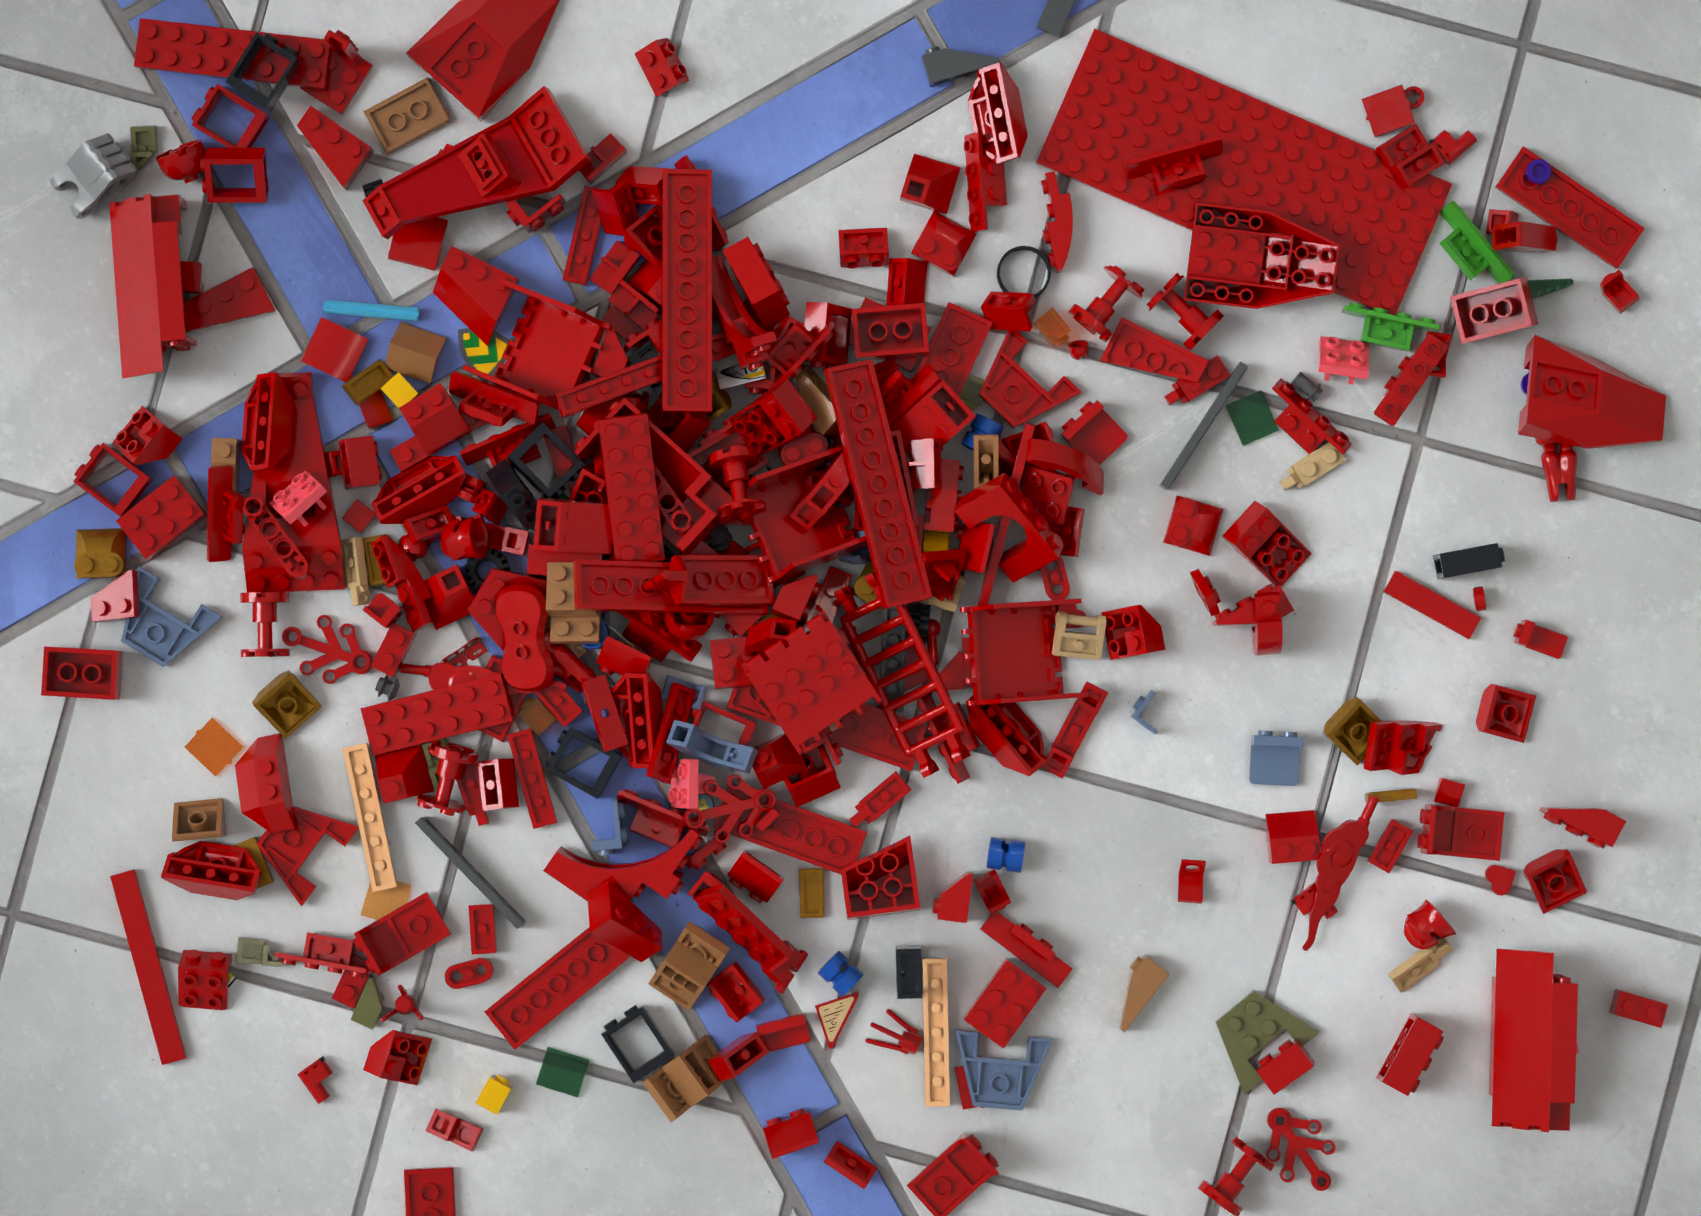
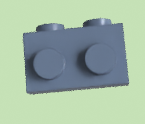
[1249,730,1303,786]
[591,799,628,855]

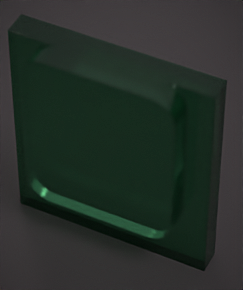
[1226,390,1279,446]
[536,1047,590,1097]

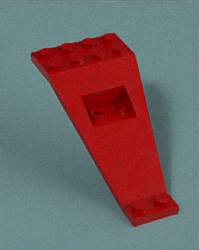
[362,86,591,239]
[242,372,346,593]

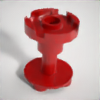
[1068,265,1144,342]
[1146,273,1224,350]
[708,446,766,523]
[240,592,290,657]
[417,741,479,816]
[1198,1136,1275,1216]

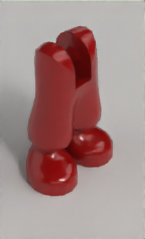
[1535,438,1577,502]
[544,627,596,693]

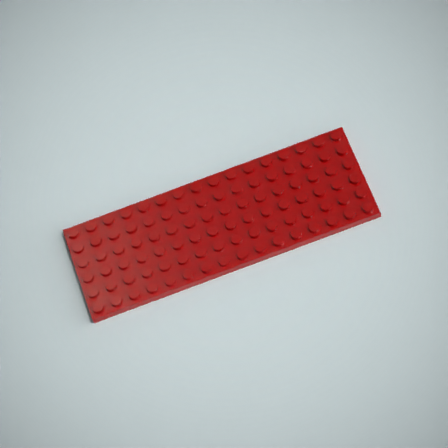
[1036,28,1452,315]

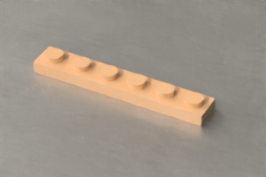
[343,743,398,892]
[922,958,950,1107]

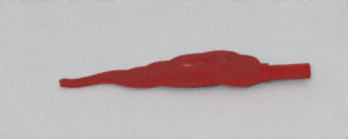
[400,662,567,695]
[1302,795,1379,951]

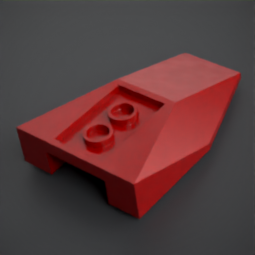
[406,0,560,122]
[1184,200,1340,309]
[1518,335,1666,449]

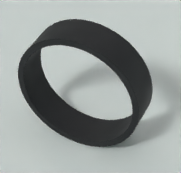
[997,246,1051,298]

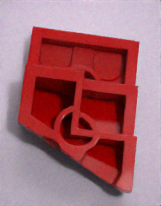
[1364,720,1442,775]

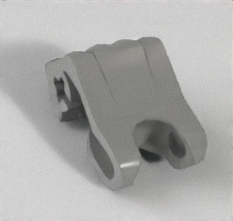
[50,133,137,219]

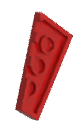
[183,267,276,333]
[1100,317,1209,383]

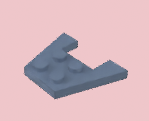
[121,566,223,667]
[955,1030,1053,1111]

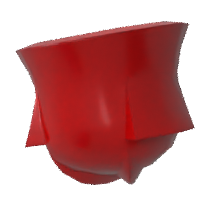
[440,513,489,561]
[1404,899,1456,949]

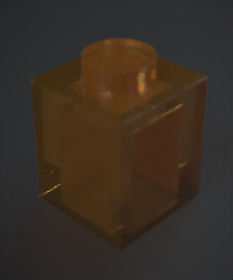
[1033,308,1071,347]
[518,697,557,736]

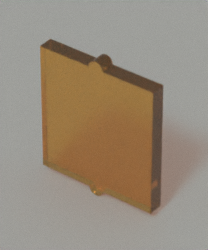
[185,718,243,776]
[361,881,412,920]

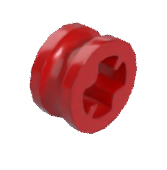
[1405,86,1424,110]

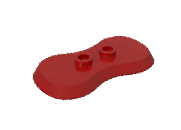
[495,585,554,692]

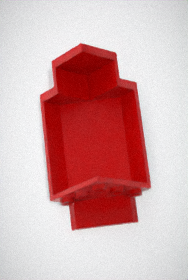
[109,193,197,379]
[574,397,733,555]
[1489,949,1578,1133]

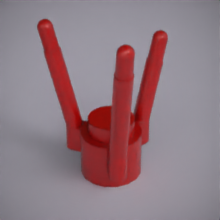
[381,985,423,1022]
[865,1009,923,1055]

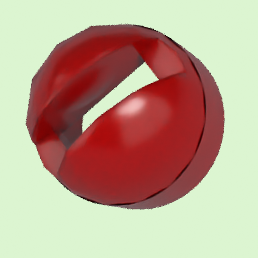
[1069,340,1089,360]

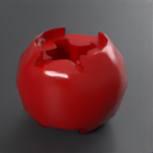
[398,534,429,561]

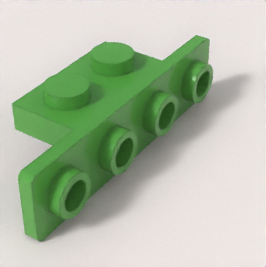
[1439,201,1515,284]
[1341,303,1441,352]

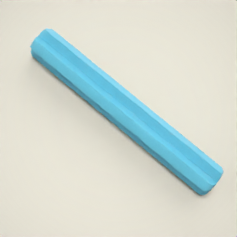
[323,300,420,321]

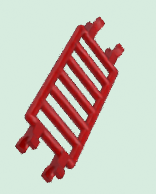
[834,572,971,778]

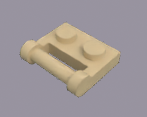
[1052,611,1106,660]

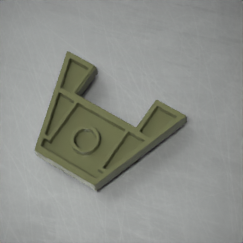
[1216,991,1319,1095]

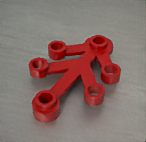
[282,615,374,684]
[683,774,776,843]
[1266,1107,1336,1191]

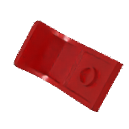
[1417,804,1504,861]
[353,892,451,976]
[907,1132,999,1216]

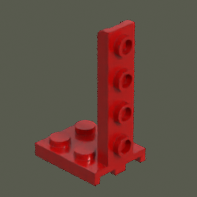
[300,30,373,115]

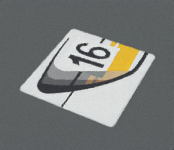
[716,363,766,389]

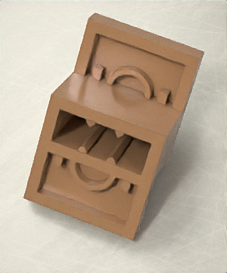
[546,562,601,644]
[648,921,730,1011]
[642,1034,727,1122]

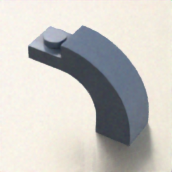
[666,720,758,774]

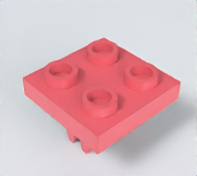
[1318,336,1369,385]
[269,470,327,527]
[668,759,715,809]

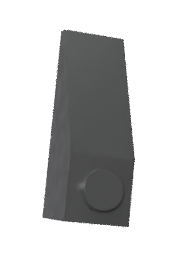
[922,47,1001,87]

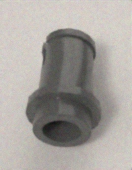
[1291,372,1323,401]

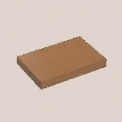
[363,77,451,155]

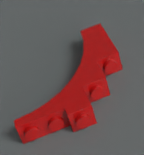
[712,255,777,370]
[543,827,703,902]

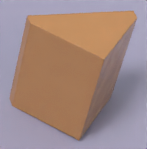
[385,322,447,384]
[172,798,227,842]

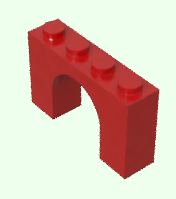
[954,473,1064,583]

